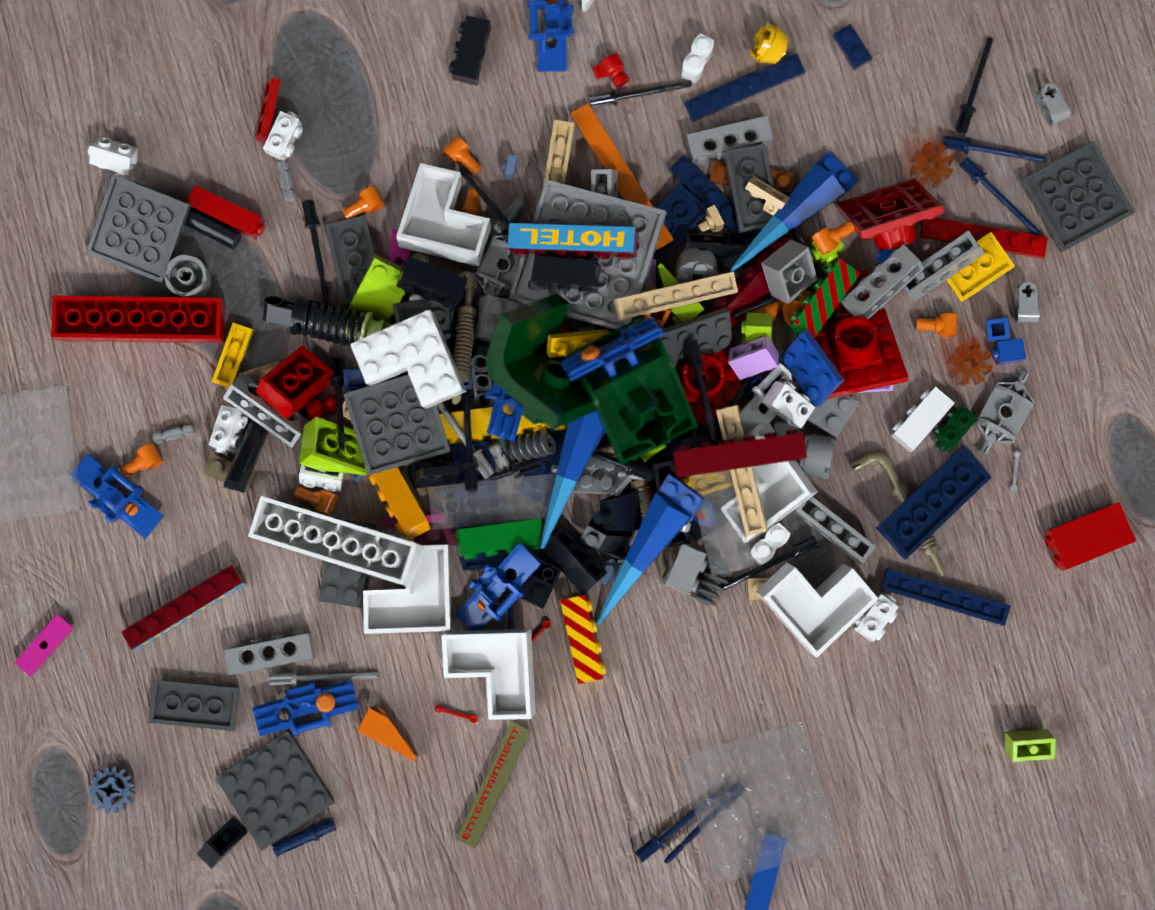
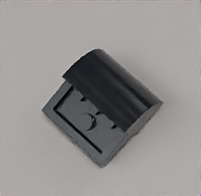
[407,456,463,488]
[505,557,562,610]

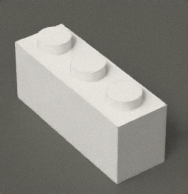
[891,386,955,452]

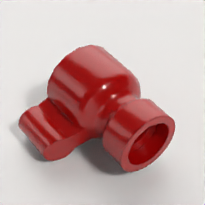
[592,53,630,88]
[306,395,337,420]

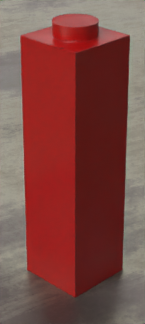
[186,185,265,240]

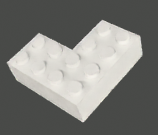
[396,163,491,266]
[350,310,466,408]
[720,423,818,543]
[363,545,452,634]
[756,562,878,658]
[442,629,536,720]

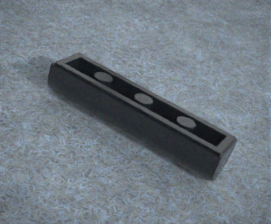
[185,209,242,250]
[223,419,269,493]

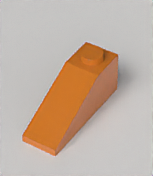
[357,706,418,761]

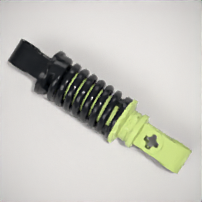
[263,296,394,347]

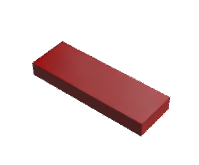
[255,78,280,143]

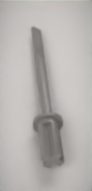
[437,402,495,479]
[269,670,378,687]

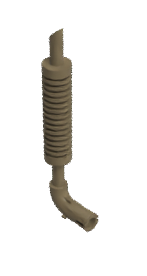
[452,270,477,404]
[597,444,669,578]
[849,451,945,577]

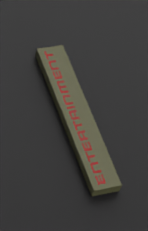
[456,721,531,848]

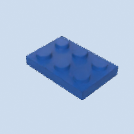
[780,330,844,407]

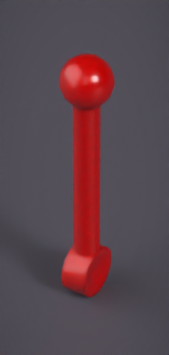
[532,620,551,642]
[435,704,478,723]

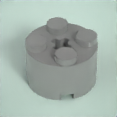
[676,247,718,284]
[164,255,211,297]
[800,433,836,480]

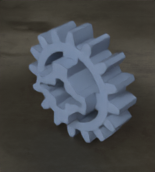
[88,766,136,813]

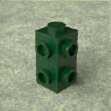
[932,404,978,453]

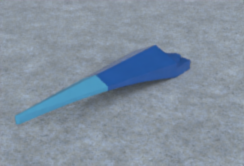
[730,151,858,272]
[540,411,605,549]
[596,473,705,625]

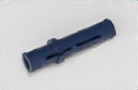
[272,818,337,857]

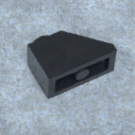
[579,517,631,552]
[197,817,248,869]

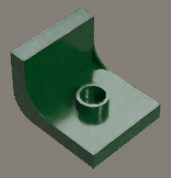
[486,293,596,430]
[566,316,698,465]

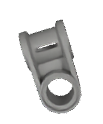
[1036,83,1071,126]
[1014,282,1039,323]

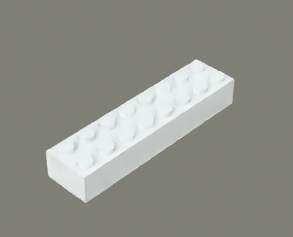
[248,496,424,587]

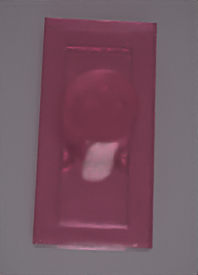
[414,524,456,546]

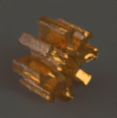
[910,142,954,188]
[947,343,993,387]

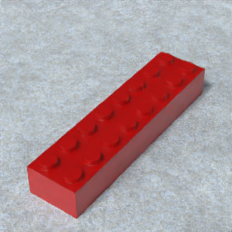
[51,296,226,344]

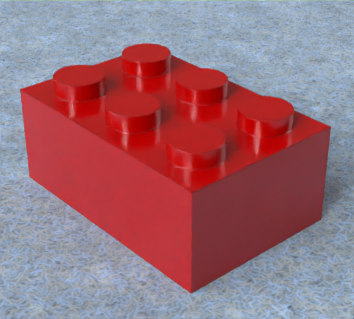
[256,345,334,420]

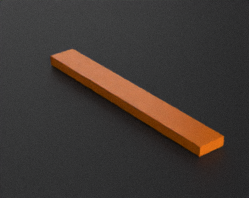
[570,103,673,251]

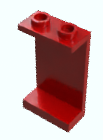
[1044,502,1136,571]

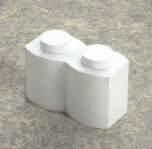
[681,34,714,83]
[748,523,790,566]

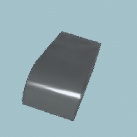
[471,345,495,408]

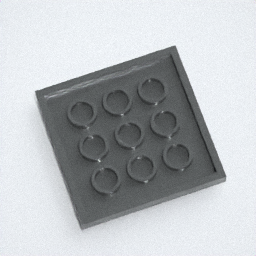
[1020,141,1135,253]
[86,174,191,283]
[343,374,450,475]
[215,731,335,851]

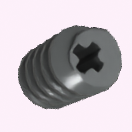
[509,429,557,463]
[690,559,733,606]

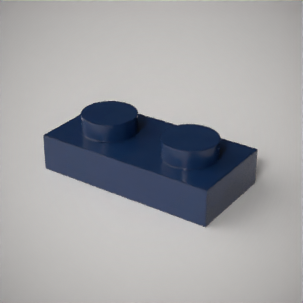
[832,24,873,71]

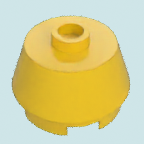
[749,22,788,64]

